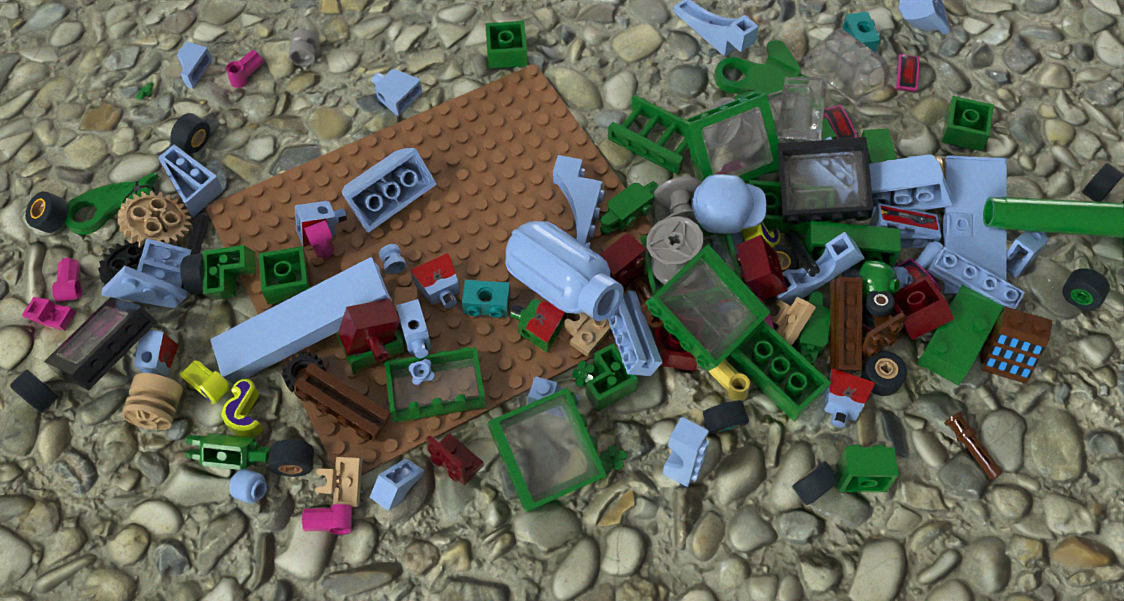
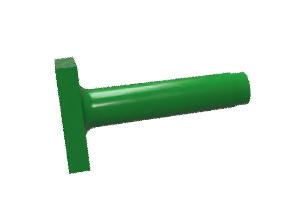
[983,197,1124,247]

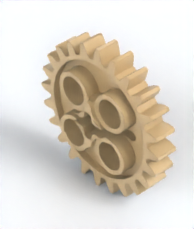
[118,191,191,247]

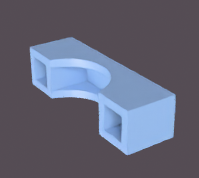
[777,232,864,306]
[663,417,710,487]

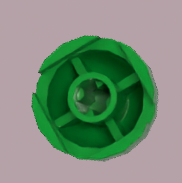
[859,260,900,303]

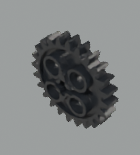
[98,240,145,286]

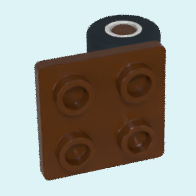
[862,291,906,360]

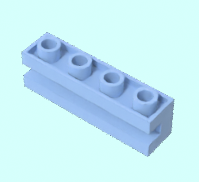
[927,246,1025,314]
[608,290,662,376]

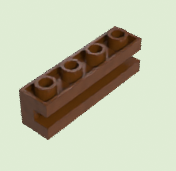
[830,277,862,371]
[294,362,391,442]

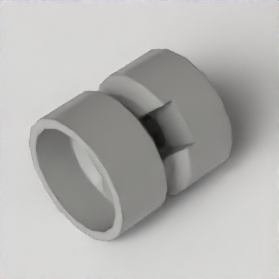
[289,29,317,67]

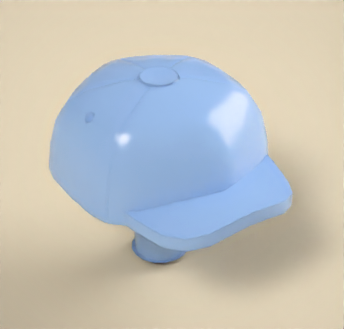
[692,174,766,234]

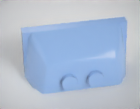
[898,0,950,35]
[342,148,437,232]
[854,154,953,216]

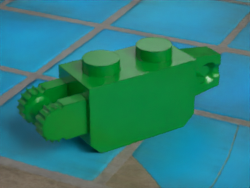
[600,181,659,235]
[794,291,830,366]
[185,433,270,470]

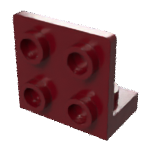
[426,433,484,485]

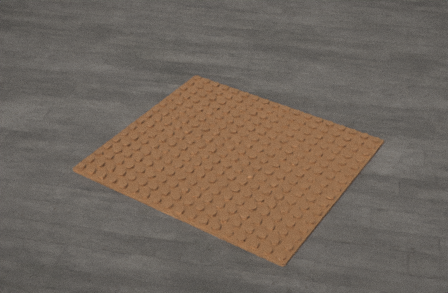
[206,64,699,476]

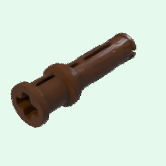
[631,278,664,327]
[944,411,1003,481]

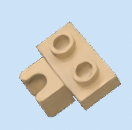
[770,297,816,346]
[563,313,611,357]
[315,457,362,507]

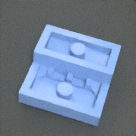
[137,238,191,288]

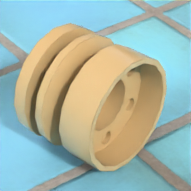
[121,373,183,430]

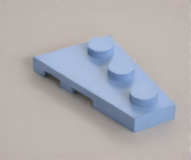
[101,266,187,308]

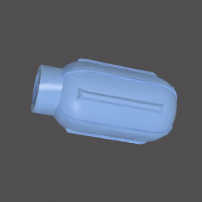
[505,221,624,321]

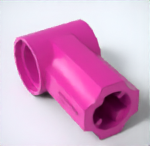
[226,50,264,88]
[304,220,334,259]
[52,258,82,302]
[302,504,353,535]

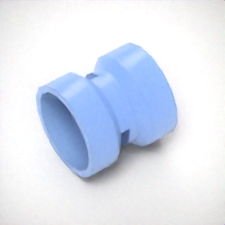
[379,244,406,275]

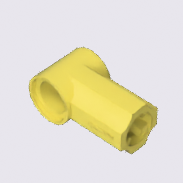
[708,359,750,401]

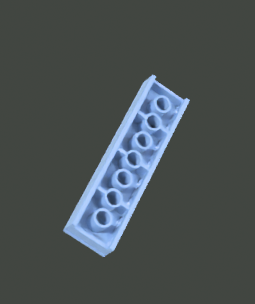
[210,257,393,384]

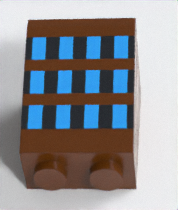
[981,307,1053,384]

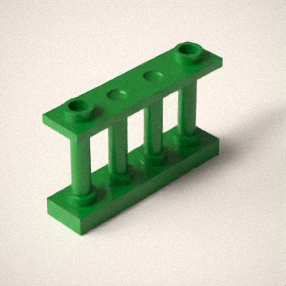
[608,95,688,175]

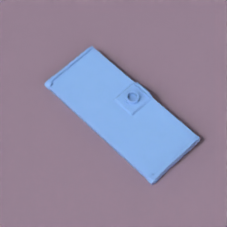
[943,156,1007,295]

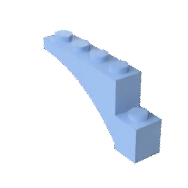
[673,0,759,57]
[553,155,605,248]

